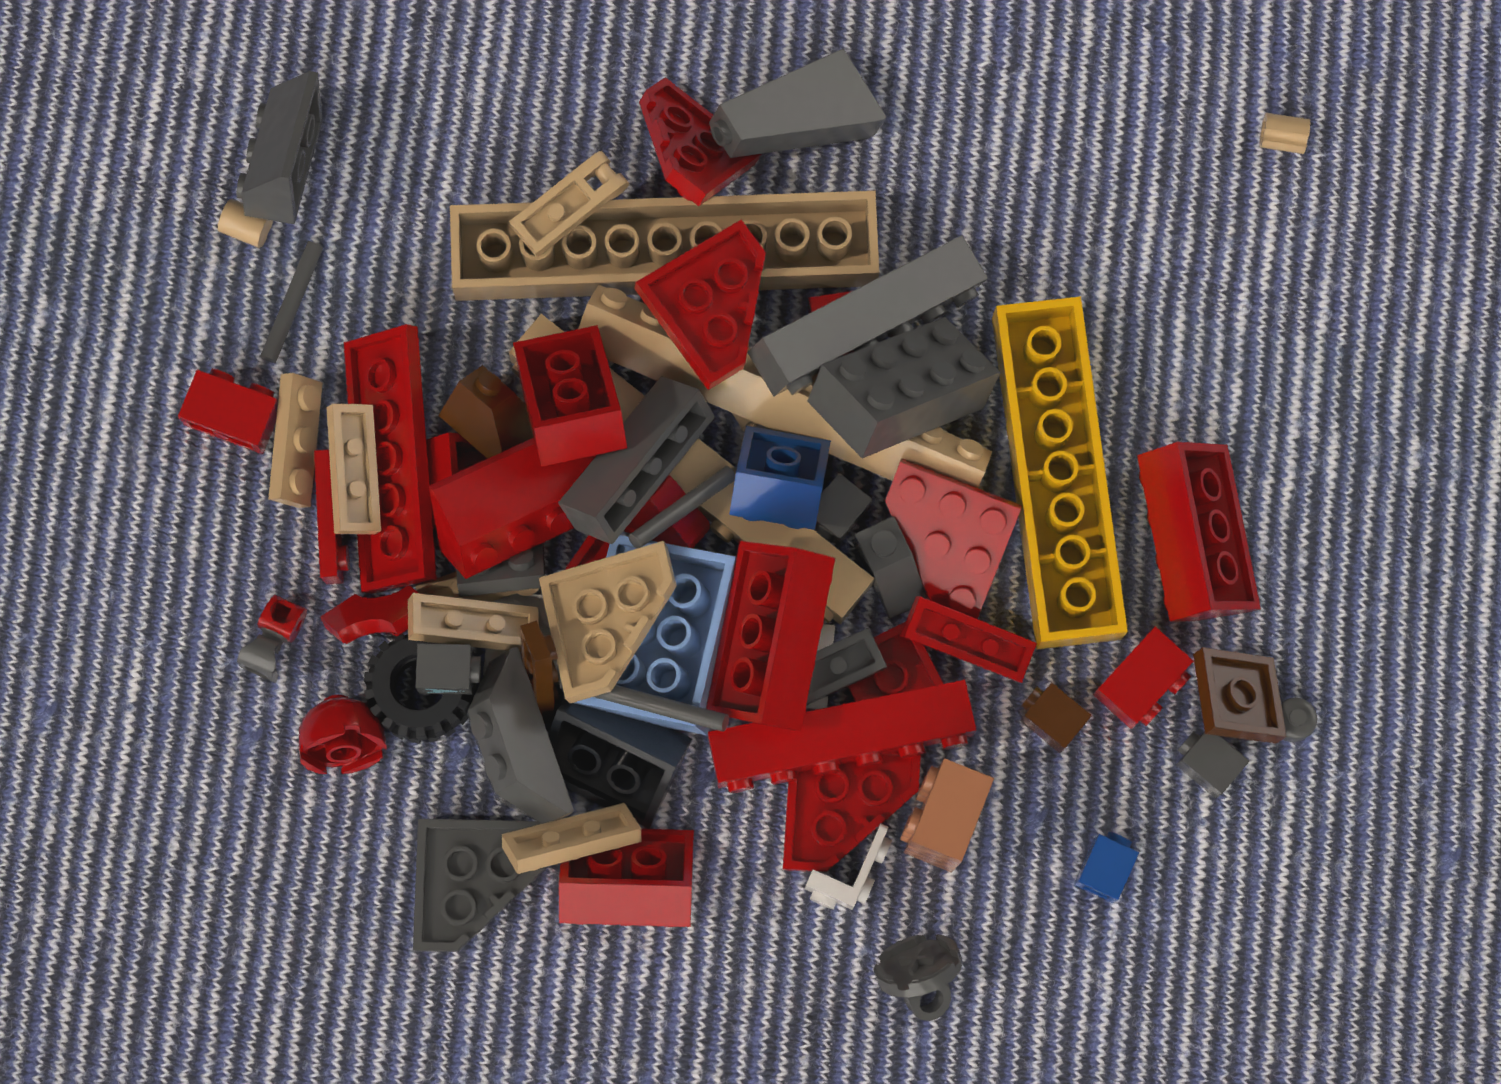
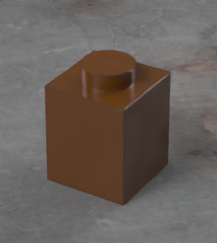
[1020,682,1092,754]

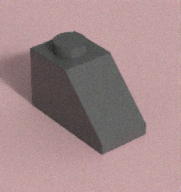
[853,516,928,619]

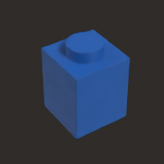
[1073,832,1139,903]

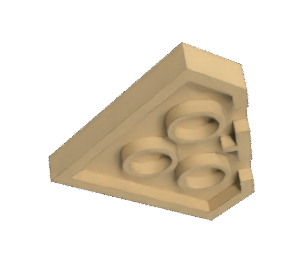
[539,541,677,703]

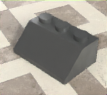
[236,71,323,225]

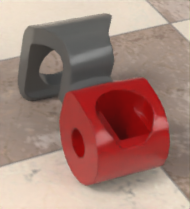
[237,595,307,683]

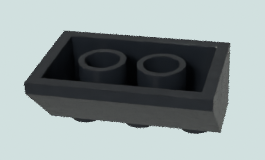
[548,699,692,829]

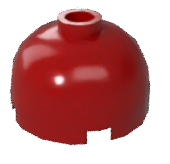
[298,694,387,775]

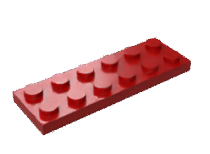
[344,324,437,594]

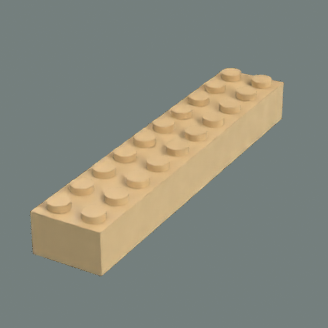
[450,191,880,301]

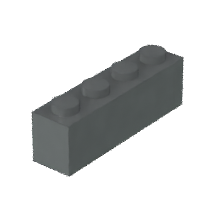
[558,376,715,545]

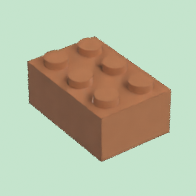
[900,758,994,873]

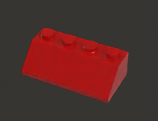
[429,438,597,579]
[1137,442,1261,622]
[706,541,836,732]

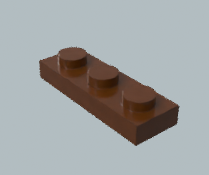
[520,620,560,725]

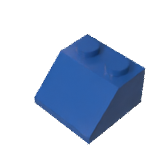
[729,426,831,530]

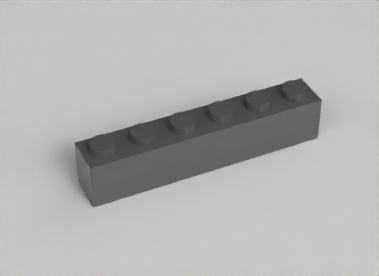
[747,235,988,397]

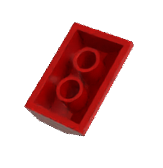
[559,829,694,927]

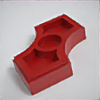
[320,585,420,644]

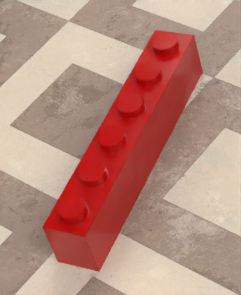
[708,679,977,793]

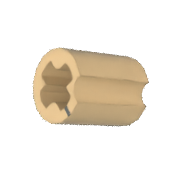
[1259,113,1310,154]
[217,199,273,248]

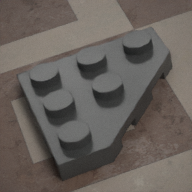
[413,819,548,952]

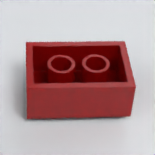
[513,325,627,467]

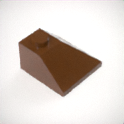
[438,365,534,459]

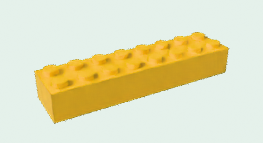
[992,296,1128,650]

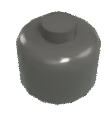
[1281,697,1318,742]

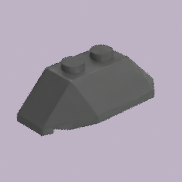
[468,647,574,824]

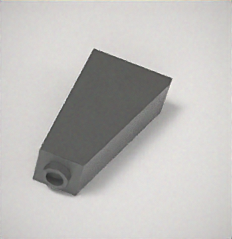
[709,48,887,158]

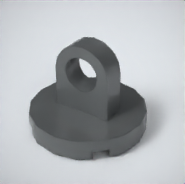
[873,934,963,1021]

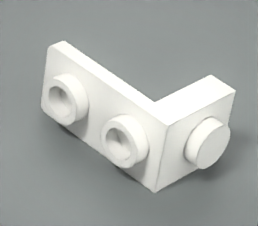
[805,824,892,910]

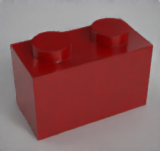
[178,368,278,454]
[1093,626,1194,729]

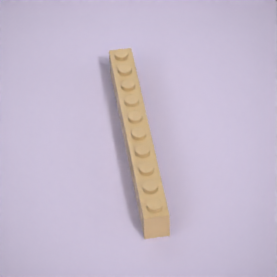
[578,285,992,488]
[509,314,875,625]

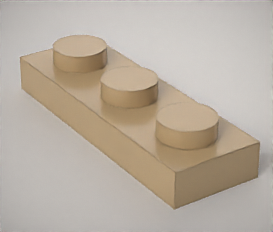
[268,373,323,508]
[326,403,381,534]
[408,593,539,652]
[502,803,641,874]

